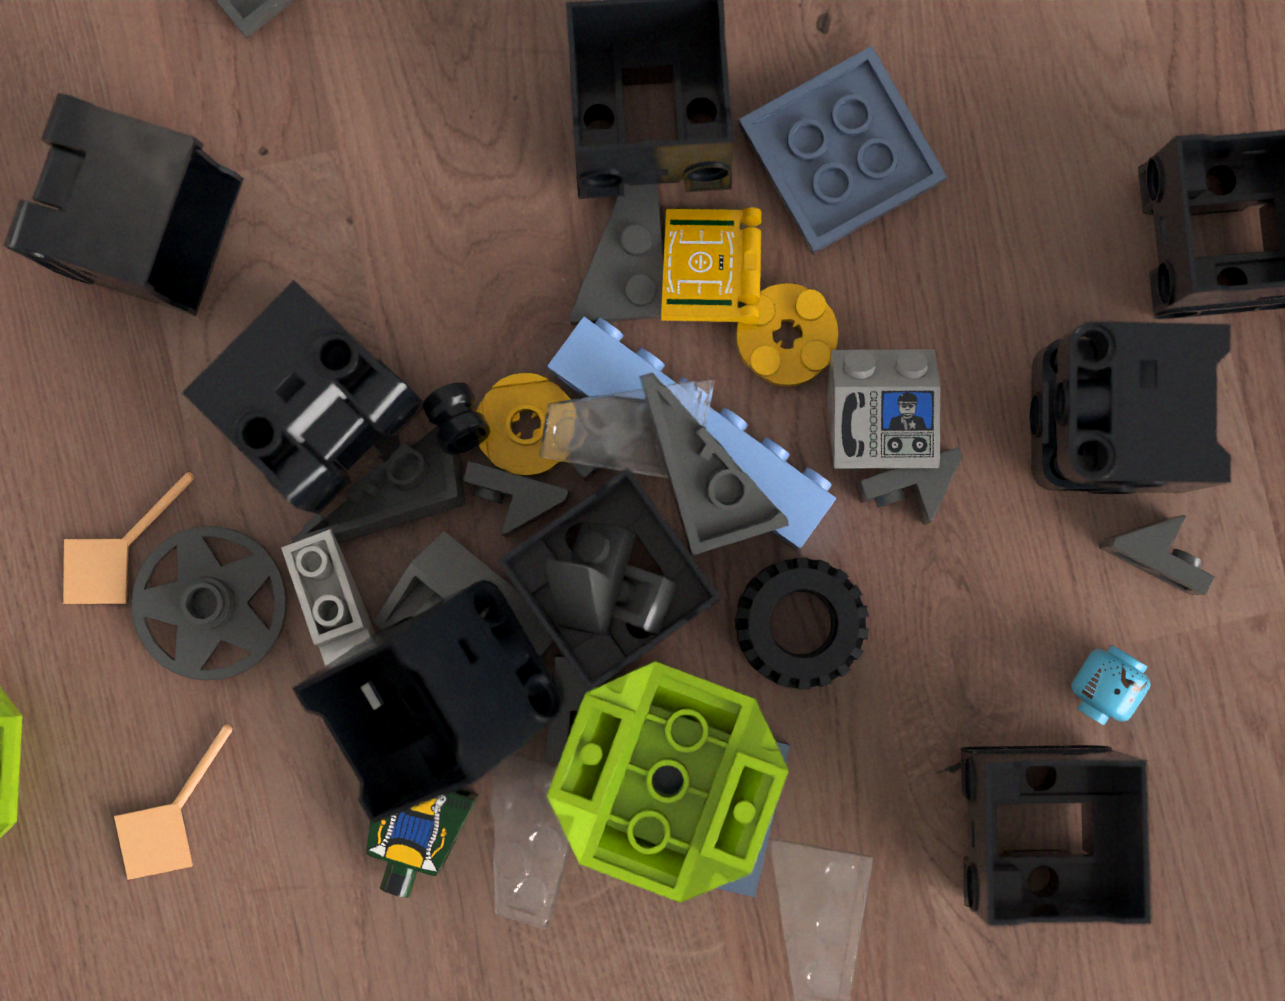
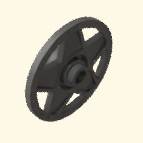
[132,526,287,680]

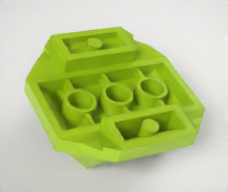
[547,661,789,903]

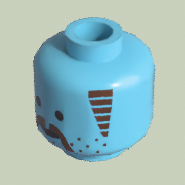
[1071,644,1151,725]

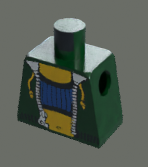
[366,789,479,898]

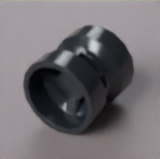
[422,382,491,454]

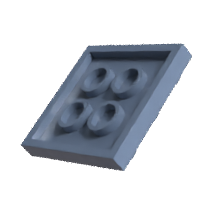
[738,46,947,255]

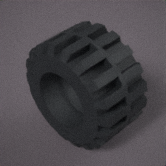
[735,558,869,690]

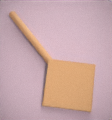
[63,472,194,604]
[114,724,232,880]

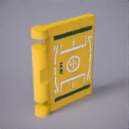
[661,207,762,325]

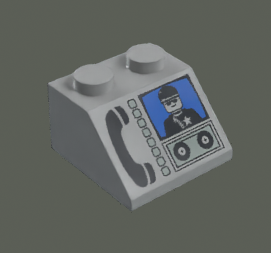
[827,349,941,468]

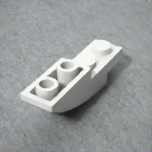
[281,530,381,710]

